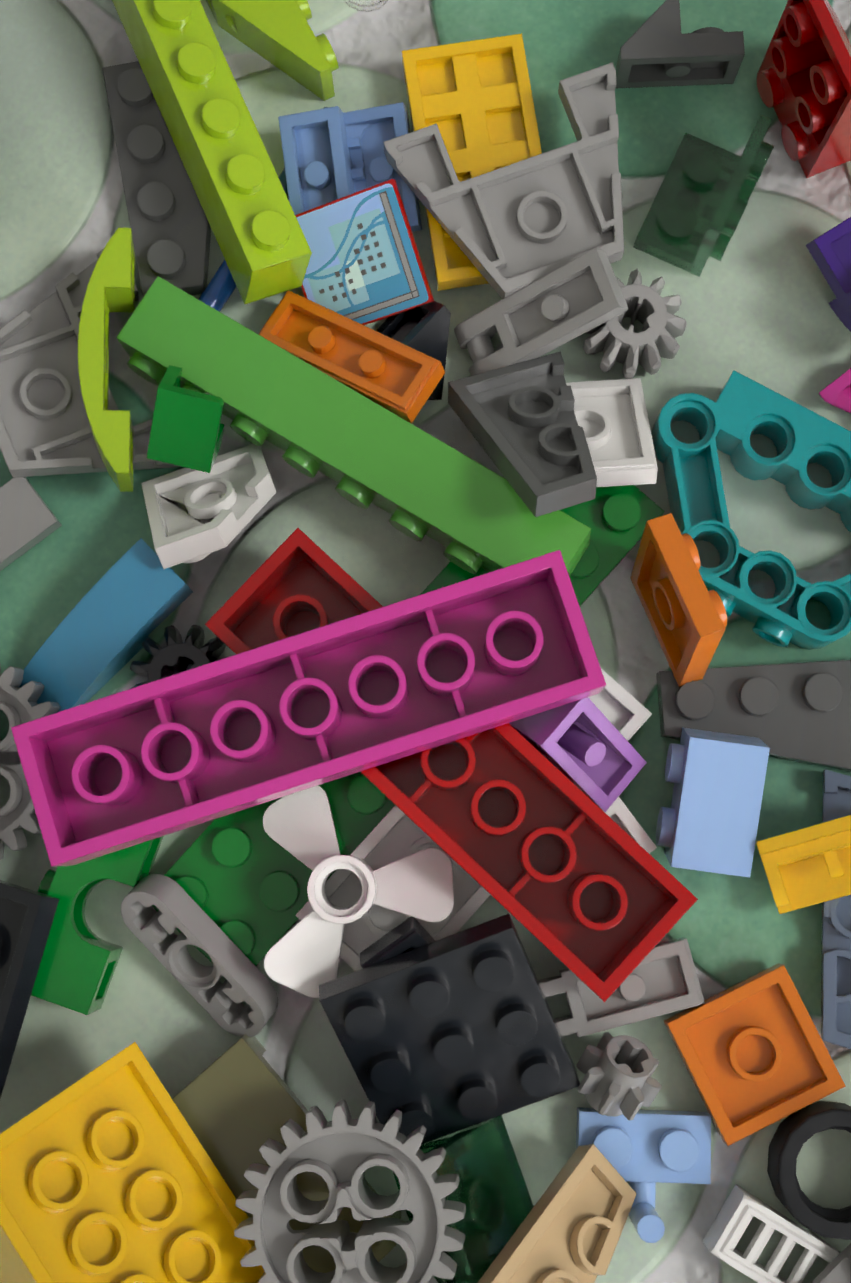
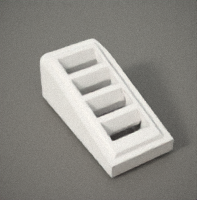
[702,1184,841,1283]

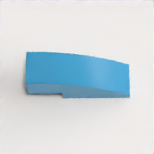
[20,539,193,712]

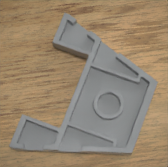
[383,62,624,299]
[0,249,181,478]

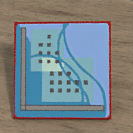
[295,179,434,326]

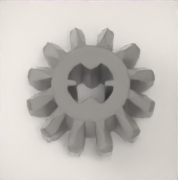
[583,268,686,379]

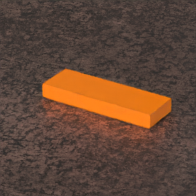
[258,290,445,424]

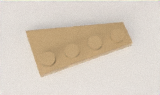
[478,1144,637,1283]

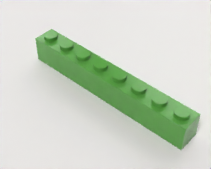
[116,276,591,577]

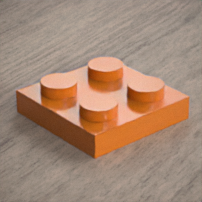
[630,513,727,687]
[664,963,846,1146]

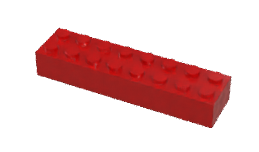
[205,528,698,1002]

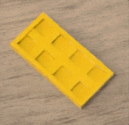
[402,33,542,291]

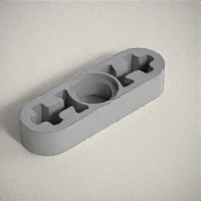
[121,874,278,1037]

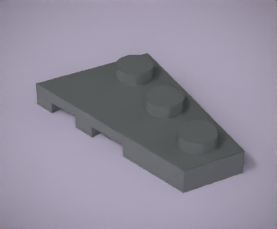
[448,351,597,517]

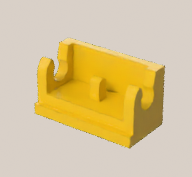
[756,815,851,914]

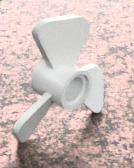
[263,785,454,998]

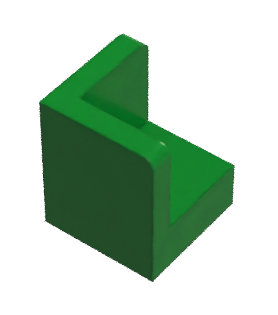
[146,365,225,473]

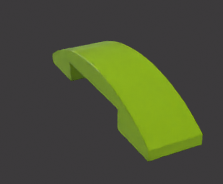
[78,227,135,492]

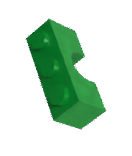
[31,836,164,1015]

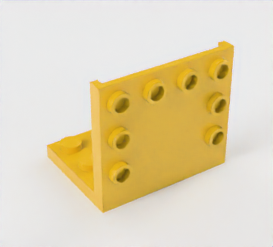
[0,1042,265,1283]

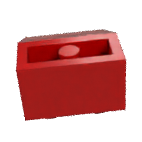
[757,0,851,178]

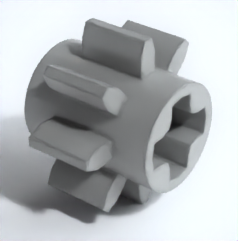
[576,1032,662,1120]

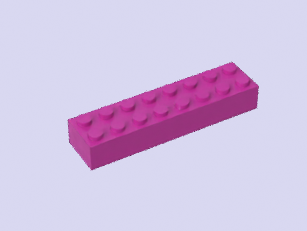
[11,550,606,867]

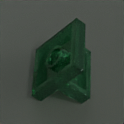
[392,1115,534,1283]

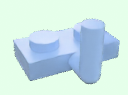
[576,1107,711,1243]

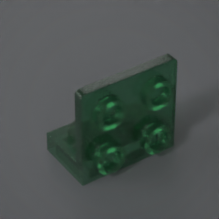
[633,114,774,277]

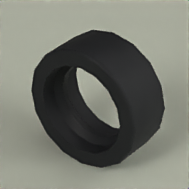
[767,1101,851,1240]

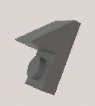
[615,0,745,89]

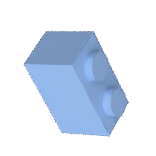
[656,727,770,878]

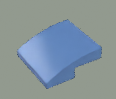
[278,102,422,232]

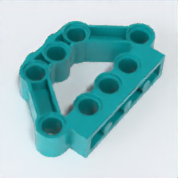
[651,370,851,650]

